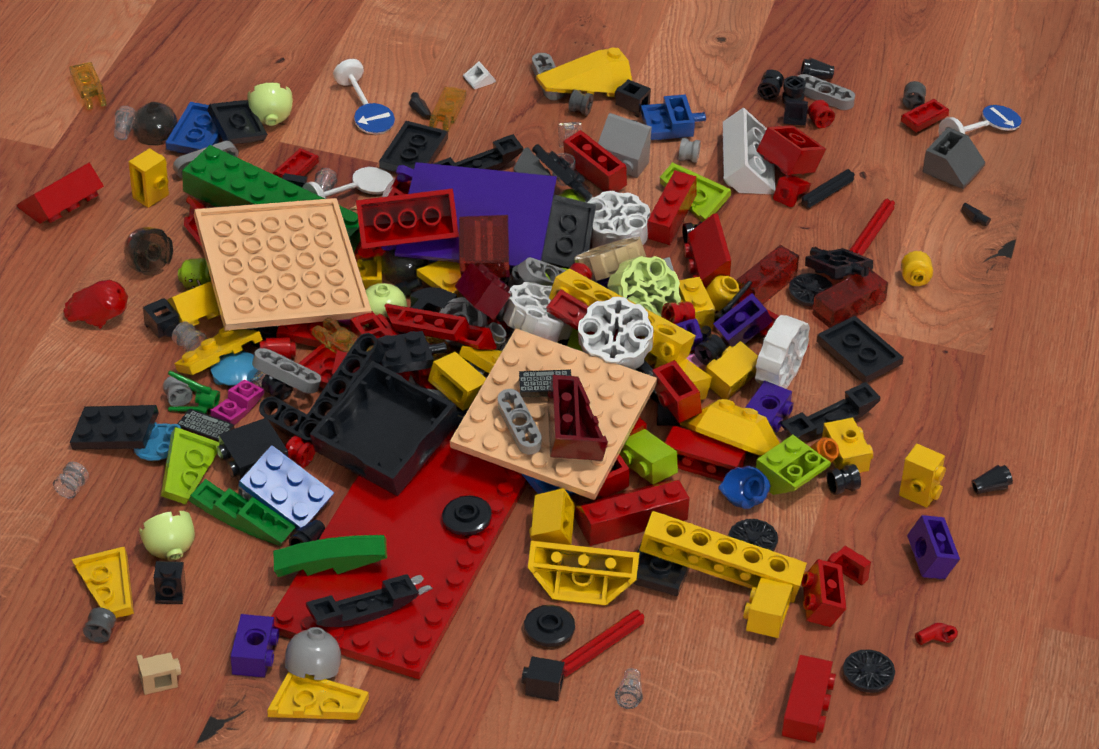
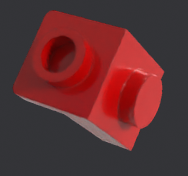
[827,545,871,585]

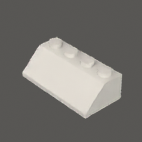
[722,107,775,194]

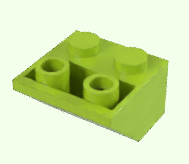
[756,435,831,495]

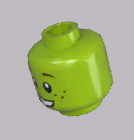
[178,258,211,290]

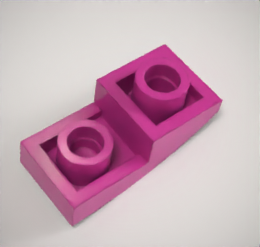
[211,379,264,425]

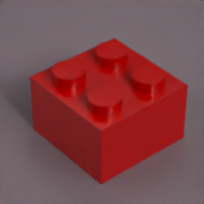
[756,125,826,176]

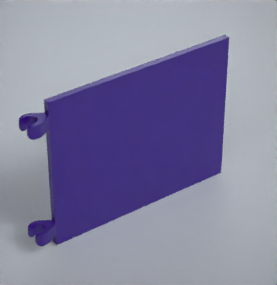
[381,162,557,268]

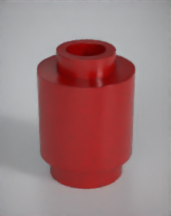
[260,337,296,360]

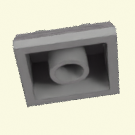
[598,113,651,178]

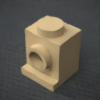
[136,652,181,695]

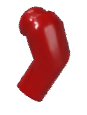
[915,622,958,645]

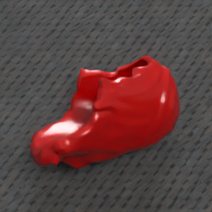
[63,280,129,329]

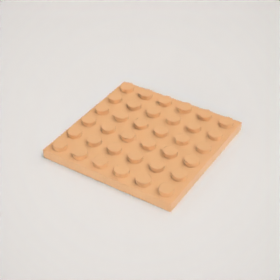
[194,198,371,331]
[450,329,657,500]

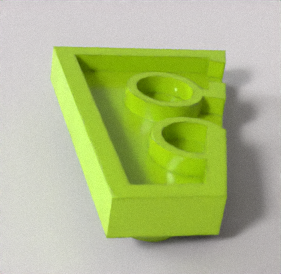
[660,162,731,221]
[161,427,219,504]

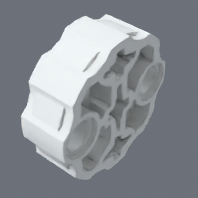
[587,191,651,248]
[503,282,573,343]
[578,297,653,370]
[755,315,810,389]

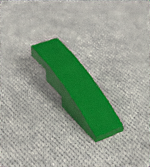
[189,479,296,546]
[273,535,387,577]

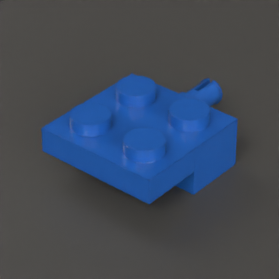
[641,94,706,140]

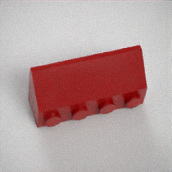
[356,188,459,249]
[574,480,690,546]

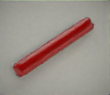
[849,198,895,256]
[561,610,645,677]

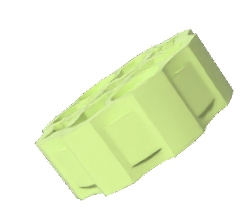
[608,256,681,317]

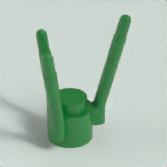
[168,371,220,414]

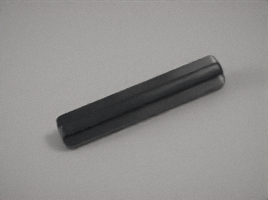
[801,169,855,208]

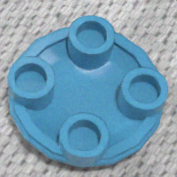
[211,351,260,386]
[134,422,181,461]

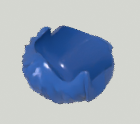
[718,465,771,509]

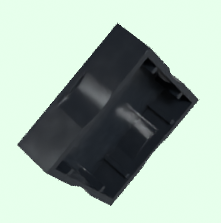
[310,361,459,496]

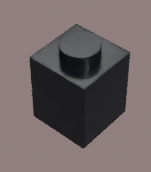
[521,656,565,701]

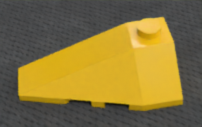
[536,48,632,97]

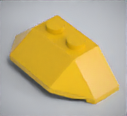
[680,399,780,456]
[528,541,639,606]

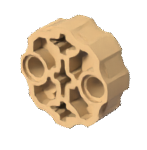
[574,237,646,281]

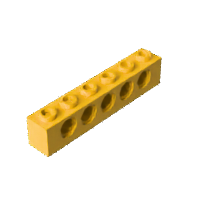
[549,269,696,364]
[639,511,807,603]

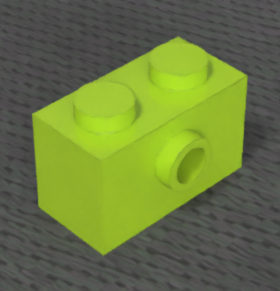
[620,429,678,484]

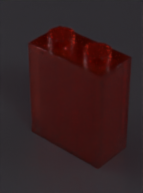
[459,215,510,278]

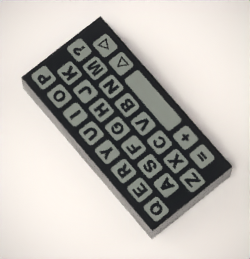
[519,369,571,398]
[177,409,235,442]

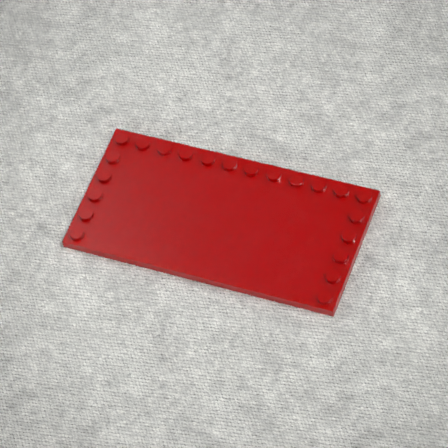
[271,426,528,680]

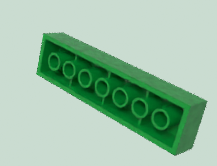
[182,145,361,253]

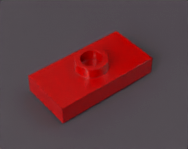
[901,99,949,132]
[273,148,319,178]

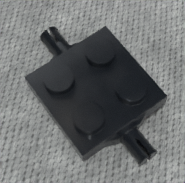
[532,144,593,202]
[805,247,873,280]
[373,331,447,373]

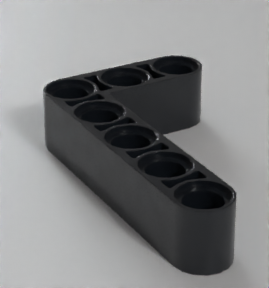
[259,333,385,444]

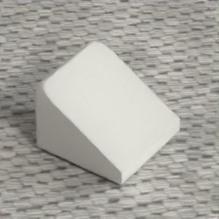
[463,62,496,89]

